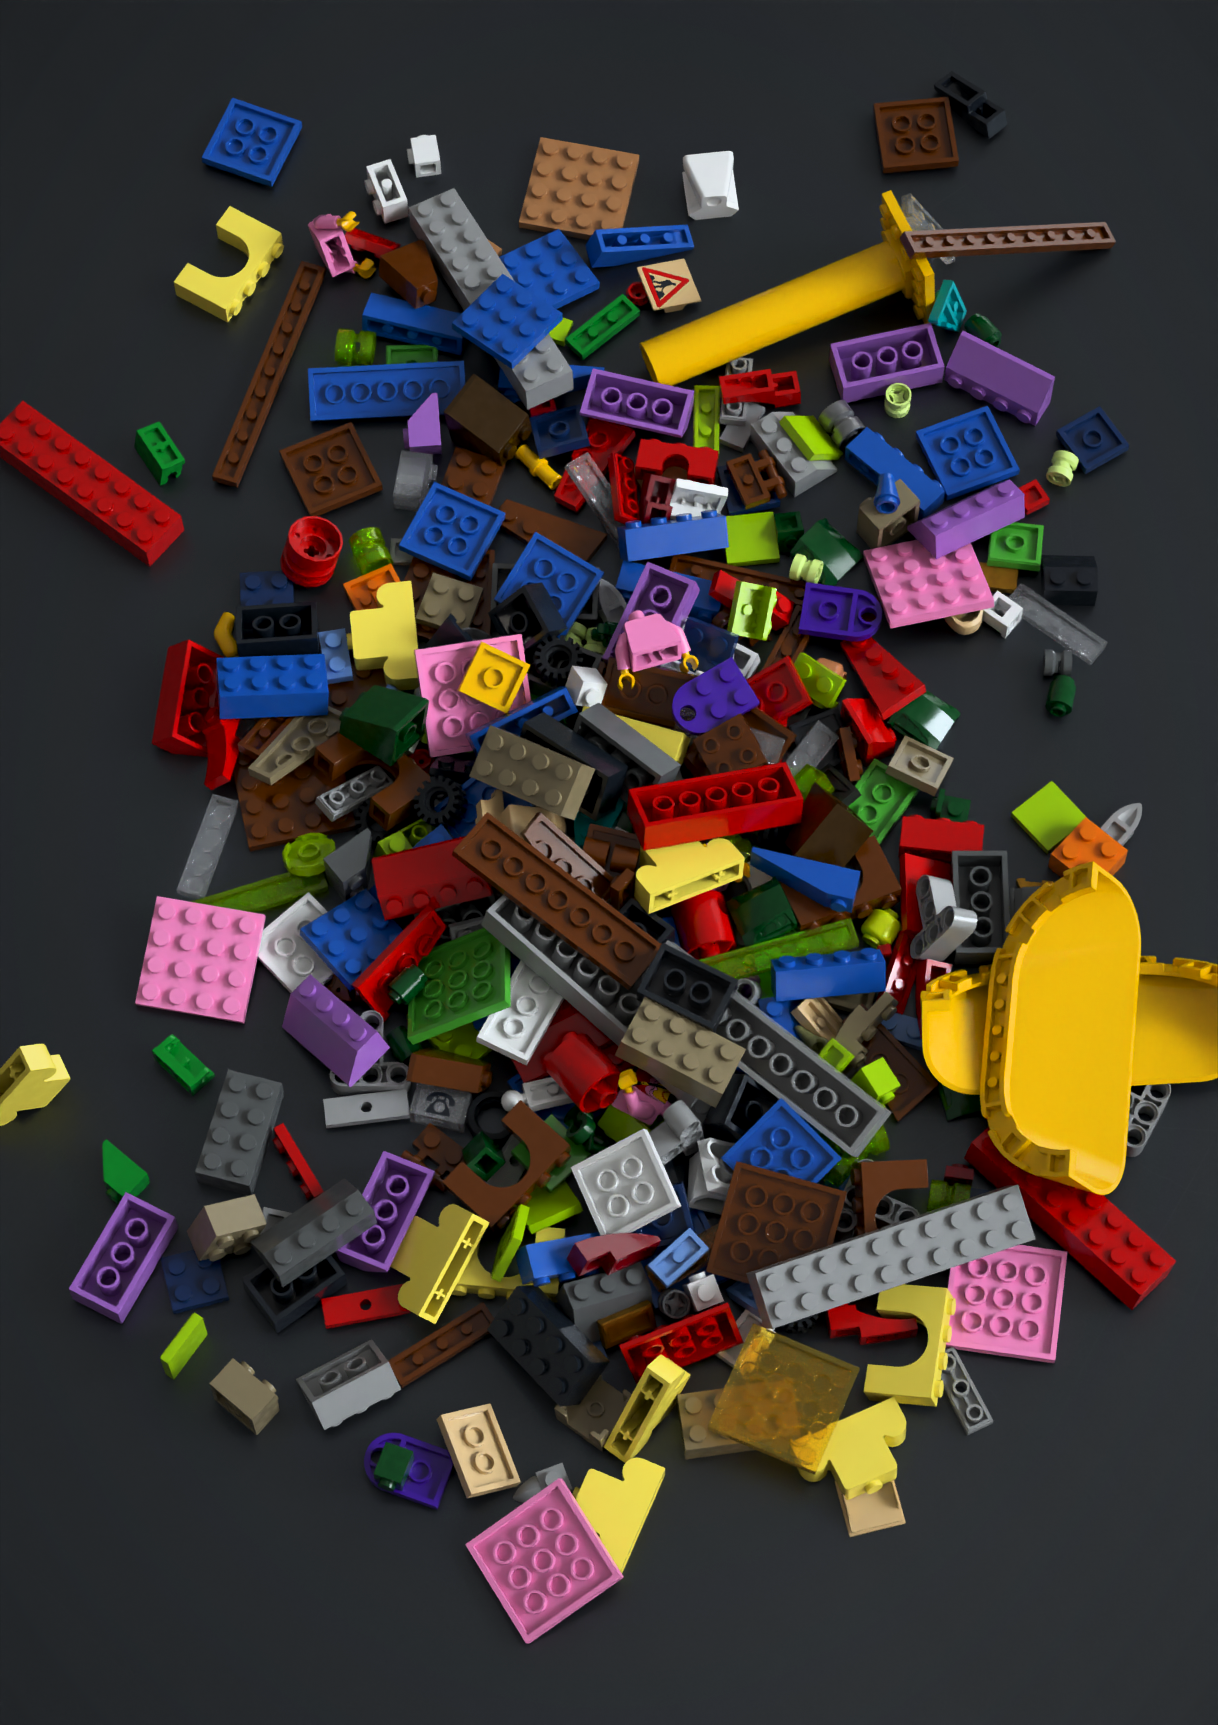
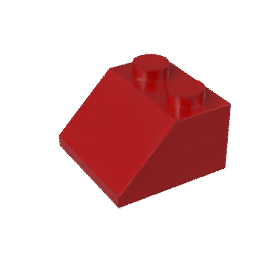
[841,698,897,767]

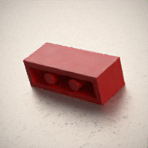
[898,815,984,862]

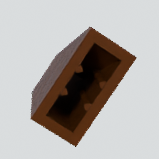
[379,239,438,309]
[406,1047,493,1093]

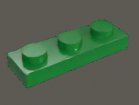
[565,294,640,360]

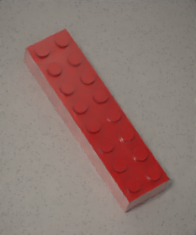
[0,400,184,567]
[964,1127,1176,1310]

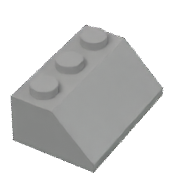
[750,412,838,497]
[296,1339,401,1430]

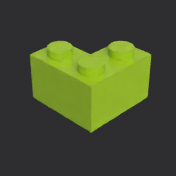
[850,1057,901,1107]

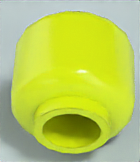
[861,908,902,949]

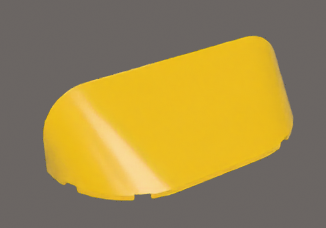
[980,861,1141,1195]
[920,956,1218,1095]

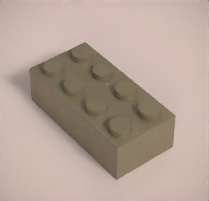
[469,725,595,820]
[615,997,746,1108]
[677,1379,801,1459]

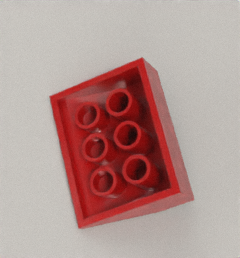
[619,1302,744,1384]

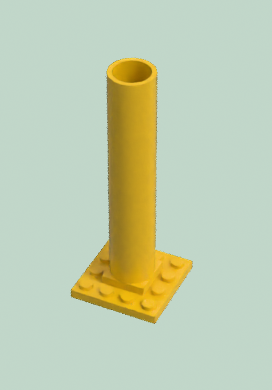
[639,190,935,386]

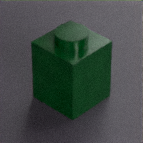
[462,1131,506,1182]
[374,1442,414,1491]

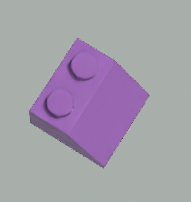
[403,393,442,456]

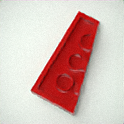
[554,417,636,512]
[840,637,926,721]
[352,906,447,1022]

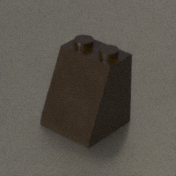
[444,374,532,466]
[784,782,874,867]

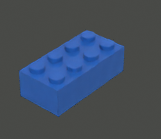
[216,654,329,719]

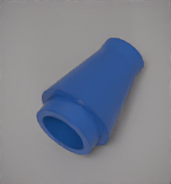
[874,473,900,514]

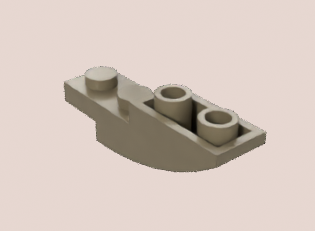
[835,991,899,1076]

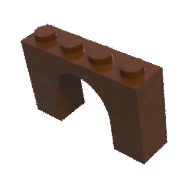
[313,733,431,831]
[779,835,902,938]
[442,1100,571,1233]
[850,1159,929,1237]

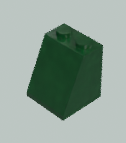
[339,685,429,766]

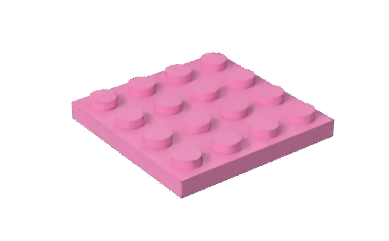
[863,540,994,629]
[414,634,531,757]
[135,896,266,1024]
[946,1245,1067,1363]
[465,1478,624,1644]

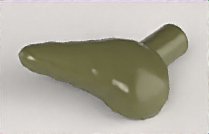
[795,1025,829,1054]

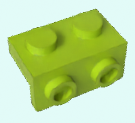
[727,581,777,641]
[794,653,847,710]

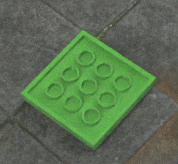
[407,928,511,1045]

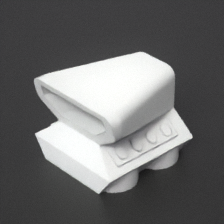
[682,151,739,220]
[687,1137,734,1215]

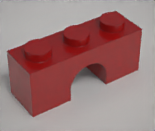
[635,439,719,485]

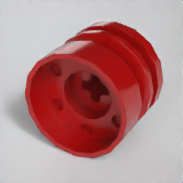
[280,516,343,587]

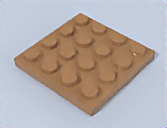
[519,137,639,240]

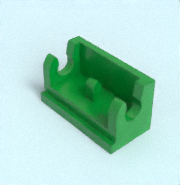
[134,422,185,486]
[152,1034,215,1096]

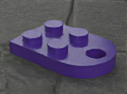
[798,582,882,642]
[671,657,760,736]
[364,1433,454,1510]

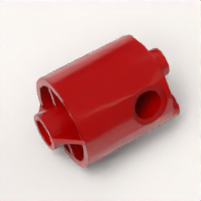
[670,890,737,966]
[543,1031,621,1113]

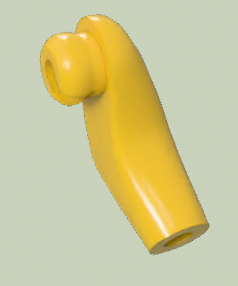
[214,612,238,657]

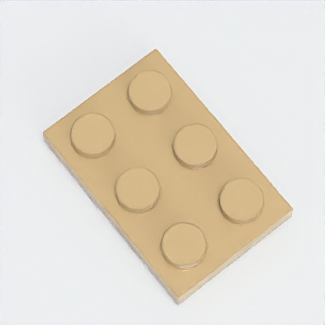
[436,1403,521,1499]

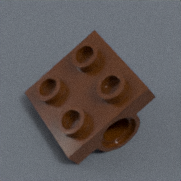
[693,713,768,775]
[582,823,641,878]

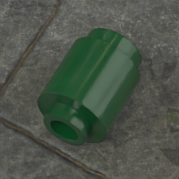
[964,313,1002,347]
[1045,675,1076,717]
[387,964,428,1005]
[386,1026,423,1067]

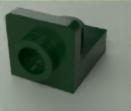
[774,511,804,554]
[930,788,971,822]

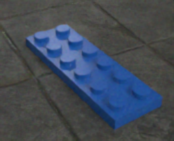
[308,361,465,422]

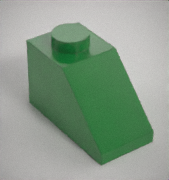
[102,1139,150,1204]

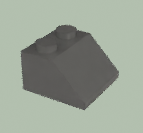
[323,828,374,902]

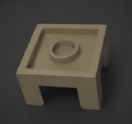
[554,1375,632,1452]

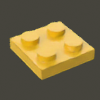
[457,641,530,714]

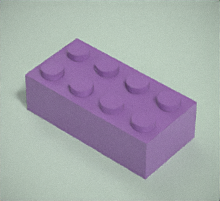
[829,323,944,403]
[602,562,700,667]
[69,1192,179,1324]

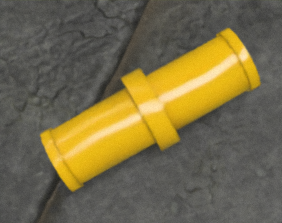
[515,444,562,490]

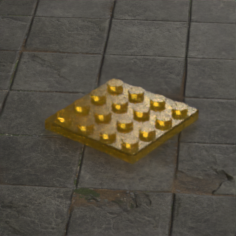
[707,1323,860,1475]

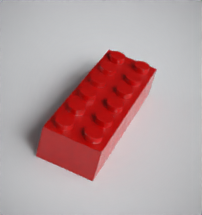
[627,762,804,851]

